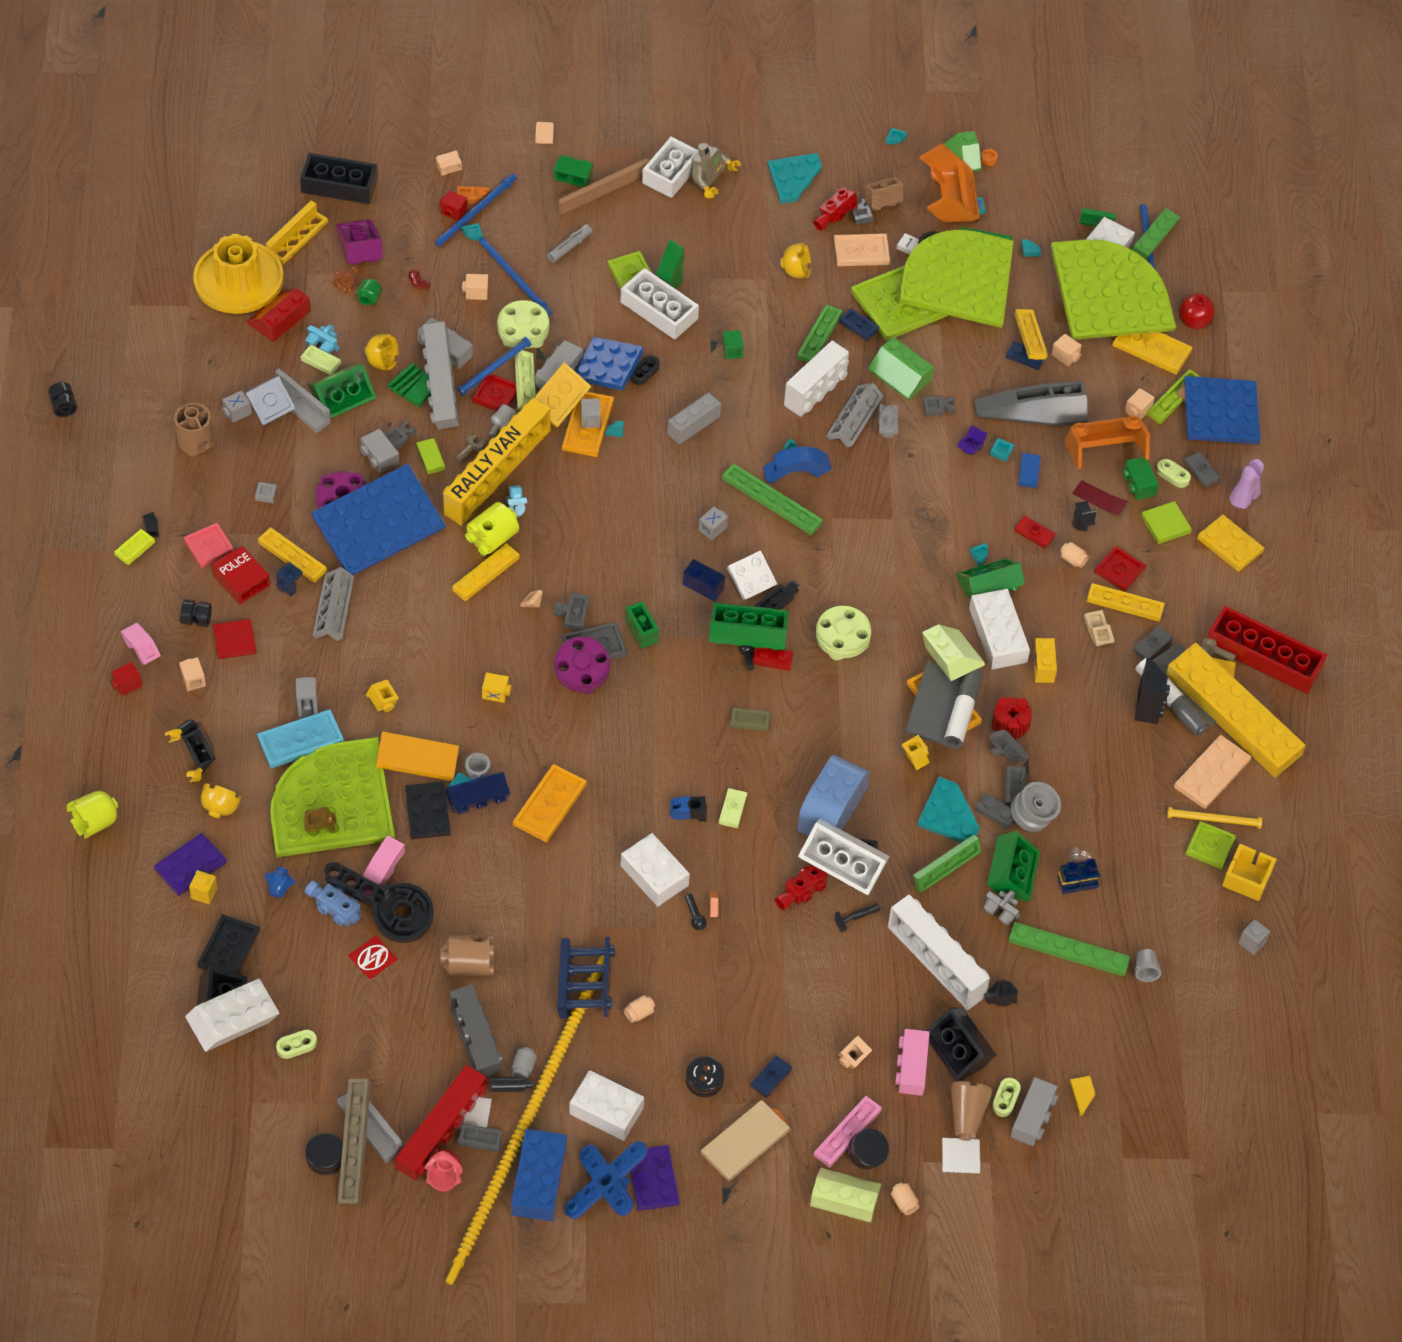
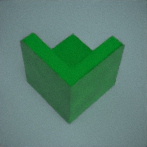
[722,330,744,359]

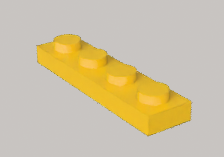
[1014,309,1048,360]
[258,527,327,583]
[452,543,520,602]
[1087,583,1165,622]

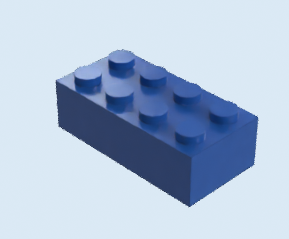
[511,1129,567,1222]

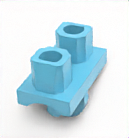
[305,324,340,354]
[506,485,527,516]

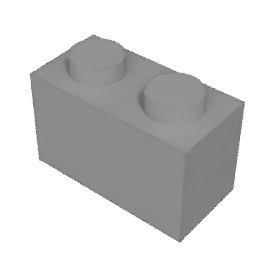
[360,429,400,474]
[296,677,318,719]

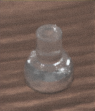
[1069,846,1091,862]

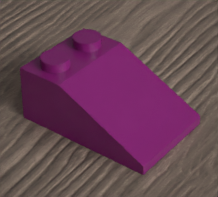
[336,219,383,264]

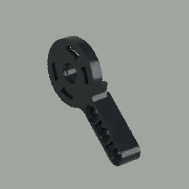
[324,862,434,943]

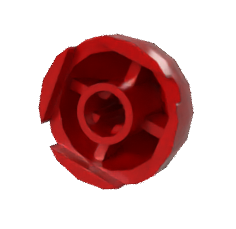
[1179,293,1215,329]

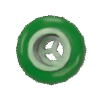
[356,279,382,306]

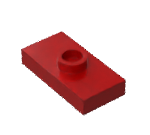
[1014,515,1056,549]

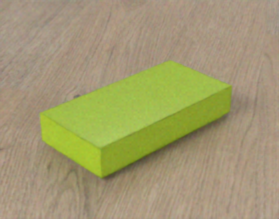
[417,438,445,474]

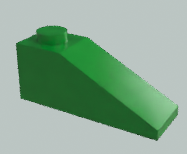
[656,239,685,289]

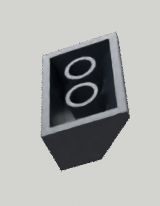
[1135,657,1170,724]
[197,967,247,1006]
[927,1007,996,1081]

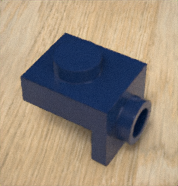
[276,562,303,596]

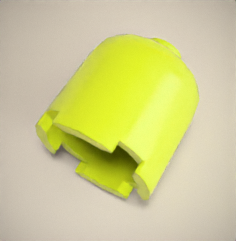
[67,791,118,839]

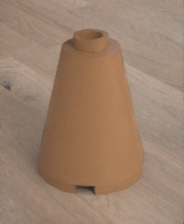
[951,1081,992,1141]

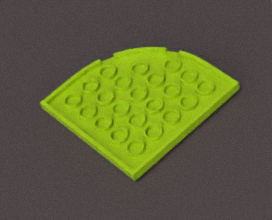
[898,230,1014,328]
[1050,239,1176,340]
[270,737,395,858]

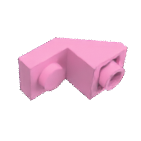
[120,623,161,665]

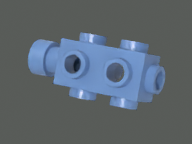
[305,880,361,927]

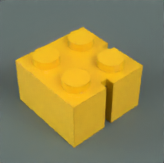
[1222,844,1277,901]

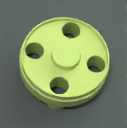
[497,300,549,349]
[816,606,871,660]

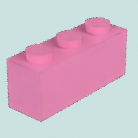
[895,1029,929,1096]

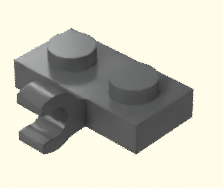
[553,593,590,631]
[989,729,1029,763]

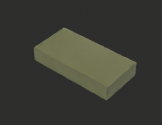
[730,708,771,731]

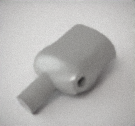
[489,404,518,438]

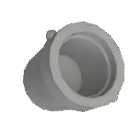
[465,753,491,784]
[1135,949,1161,982]

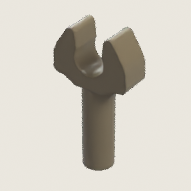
[455,434,485,463]
[1202,638,1236,661]

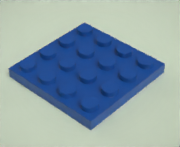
[1184,376,1260,444]

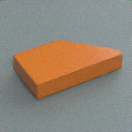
[457,186,490,204]

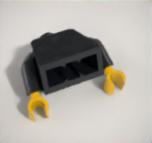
[165,720,216,782]

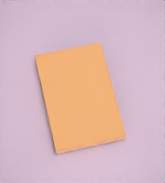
[834,234,890,266]

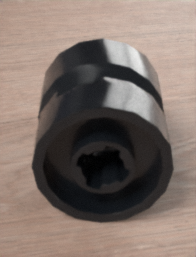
[48,382,77,417]
[180,599,212,627]

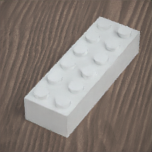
[888,895,990,1011]

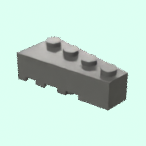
[450,984,503,1077]

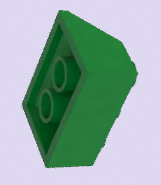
[308,363,377,418]
[956,558,1025,599]
[987,831,1040,902]

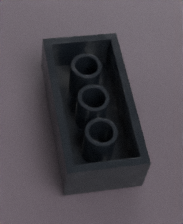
[300,153,378,204]

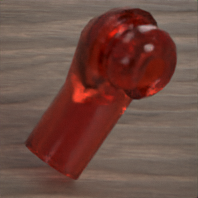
[408,270,431,290]

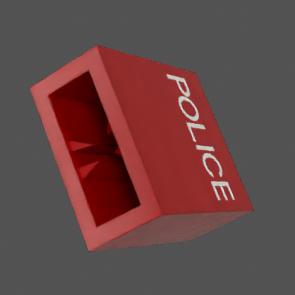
[212,546,271,605]

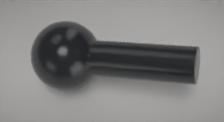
[739,645,754,671]
[685,894,707,930]

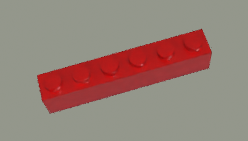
[395,1065,488,1181]

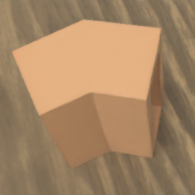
[434,150,462,176]

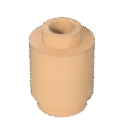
[1060,542,1089,568]
[624,995,655,1023]
[891,1182,919,1215]

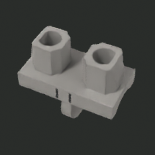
[879,404,898,438]
[983,890,1021,926]

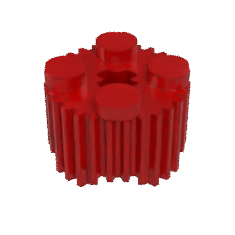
[991,696,1032,741]

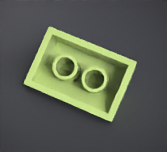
[922,624,985,681]
[810,1168,881,1222]

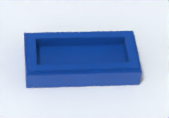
[1018,453,1041,488]

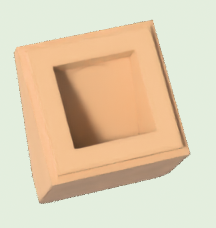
[535,122,554,144]

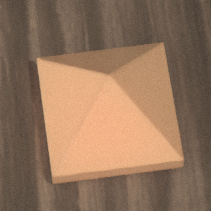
[520,590,543,608]

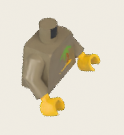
[691,143,741,199]

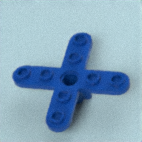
[565,1141,648,1219]

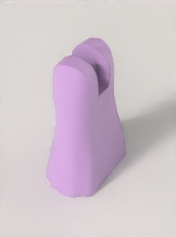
[1229,459,1264,509]

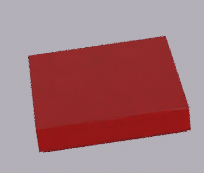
[472,374,517,411]
[1094,546,1146,592]
[213,619,257,660]

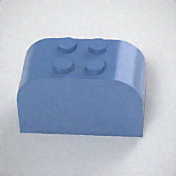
[797,755,870,836]

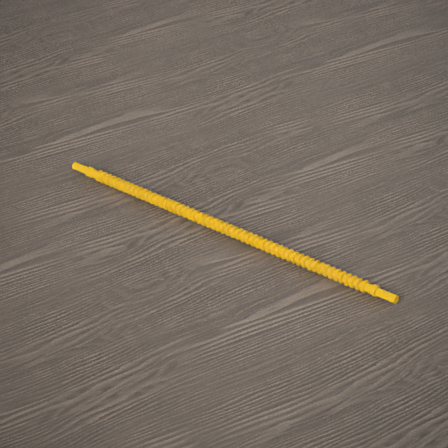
[445,955,605,1285]

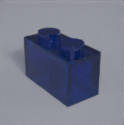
[683,559,725,602]

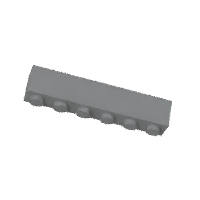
[421,322,459,430]

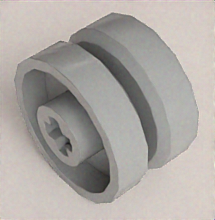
[1010,782,1061,832]

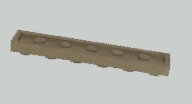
[338,1079,371,1205]

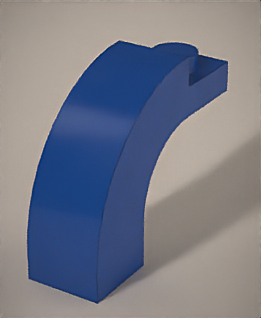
[763,447,832,484]

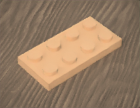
[1174,735,1252,809]

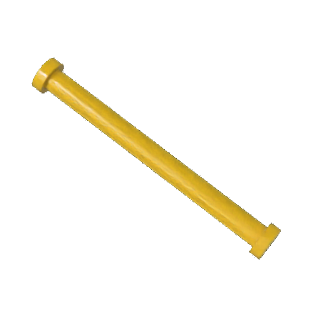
[1167,807,1262,829]

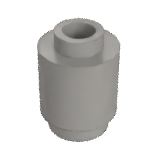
[511,1047,537,1080]

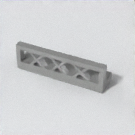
[275,369,331,433]
[826,383,883,447]
[313,567,354,641]
[337,1093,402,1164]

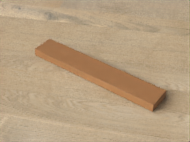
[558,158,650,215]

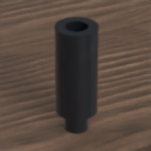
[491,1077,532,1092]

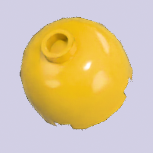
[780,243,811,279]
[365,334,399,370]
[201,783,242,818]

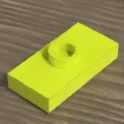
[114,529,155,565]

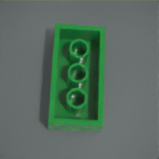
[709,602,789,650]

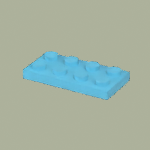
[257,709,344,769]

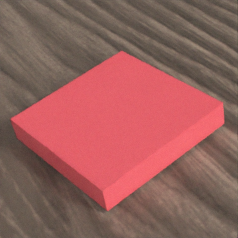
[183,523,234,568]

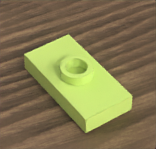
[301,345,341,375]
[719,788,747,828]

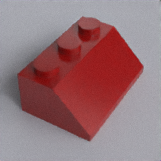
[247,288,311,342]

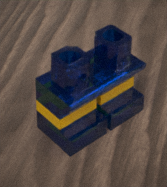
[1057,858,1101,894]

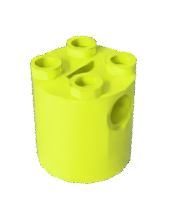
[465,502,519,556]

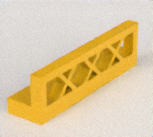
[266,201,328,265]

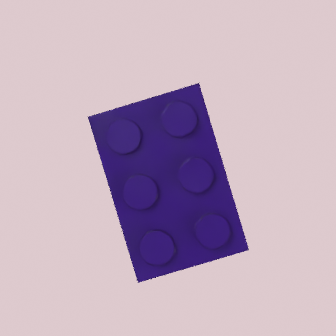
[154,833,227,896]
[630,1145,679,1211]

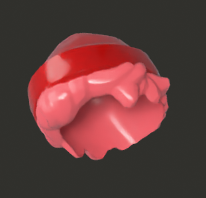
[425,1149,463,1192]

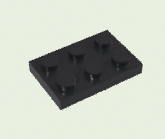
[405,781,451,840]
[197,914,260,974]

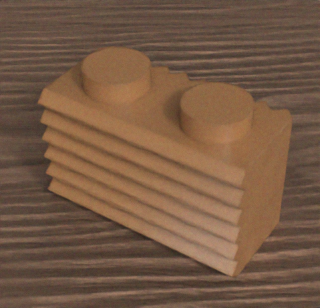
[865,177,903,210]

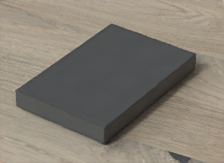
[561,622,627,663]

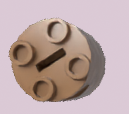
[174,403,214,456]
[441,935,494,976]

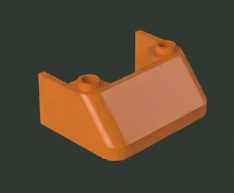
[920,143,980,223]
[1065,415,1150,469]

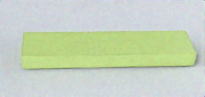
[515,350,536,410]

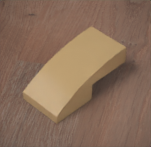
[1083,610,1115,647]

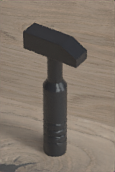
[835,903,880,932]

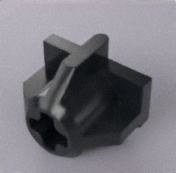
[1072,501,1097,532]
[984,980,1018,1006]

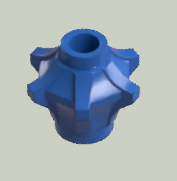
[264,867,296,898]

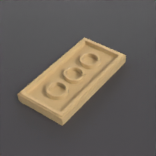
[700,1100,790,1182]

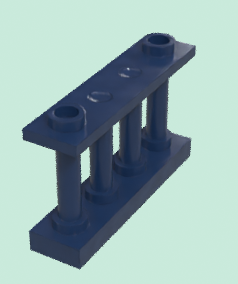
[557,937,615,1019]

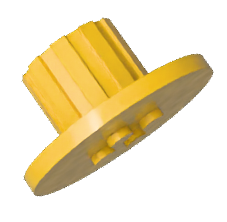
[193,234,284,314]

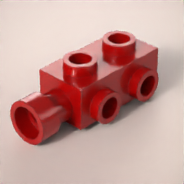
[813,187,858,231]
[775,864,828,911]

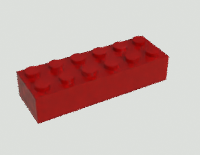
[1207,606,1328,694]

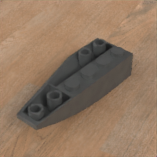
[974,381,1088,426]

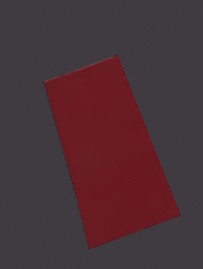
[1072,480,1128,515]

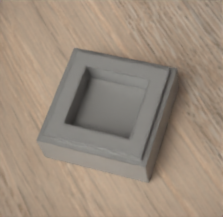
[255,482,277,503]

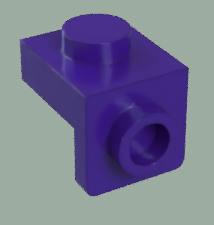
[957,425,987,455]

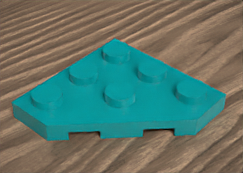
[767,153,822,204]
[917,777,980,843]

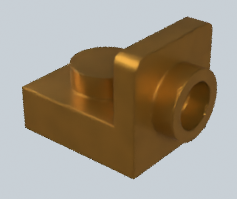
[304,806,337,833]

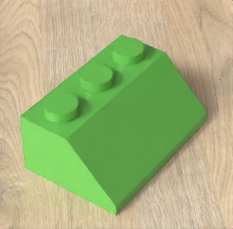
[868,337,934,400]

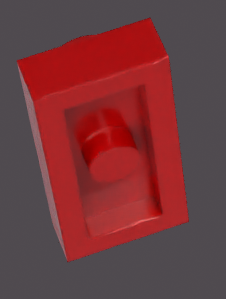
[753,647,794,671]

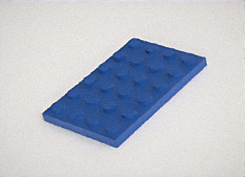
[311,464,446,576]

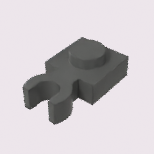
[852,198,873,225]
[923,396,956,416]
[385,421,416,450]

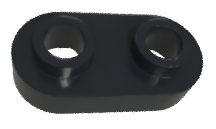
[630,355,660,385]

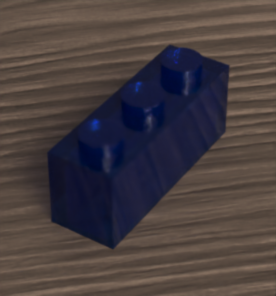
[445,772,510,815]

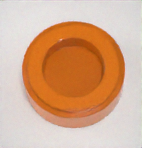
[980,149,998,166]

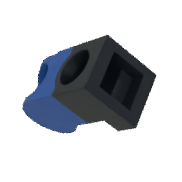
[670,796,707,822]

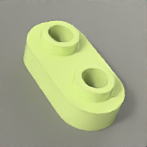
[1156,459,1191,488]
[276,1030,317,1059]
[992,1078,1020,1117]

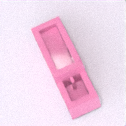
[363,836,405,895]

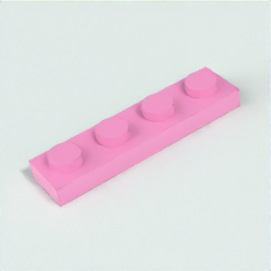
[814,1096,882,1168]

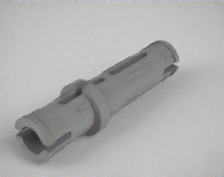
[547,224,592,263]

